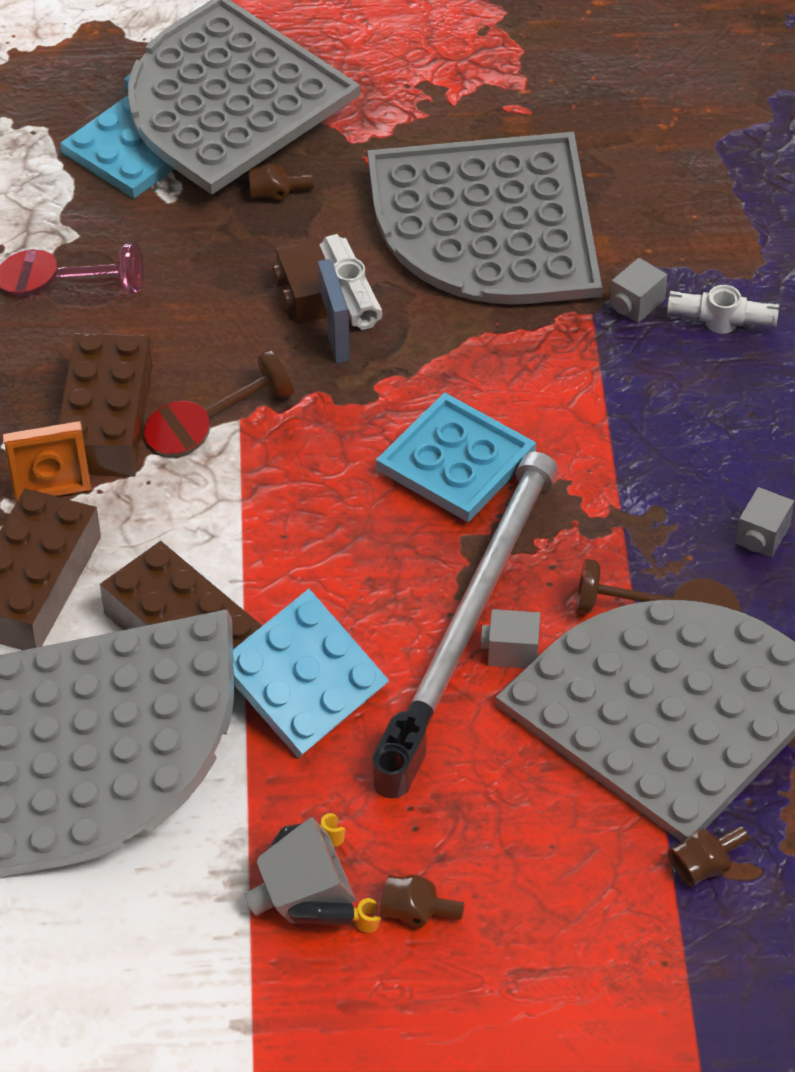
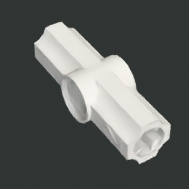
[319,234,382,330]

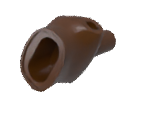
[249,163,313,200]
[668,826,749,888]
[380,874,464,927]

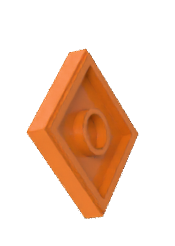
[3,421,91,503]

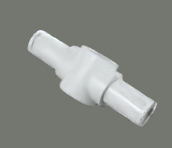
[667,285,780,334]

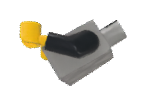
[245,813,381,933]

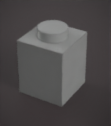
[610,258,668,323]
[736,487,794,558]
[481,609,540,668]

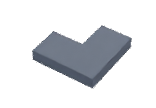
[318,259,350,364]

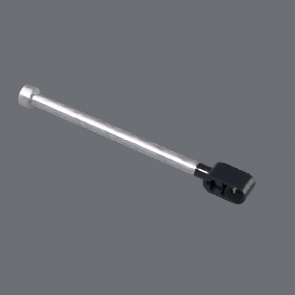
[373,452,558,798]

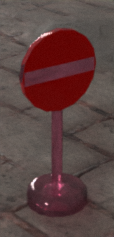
[0,242,144,296]

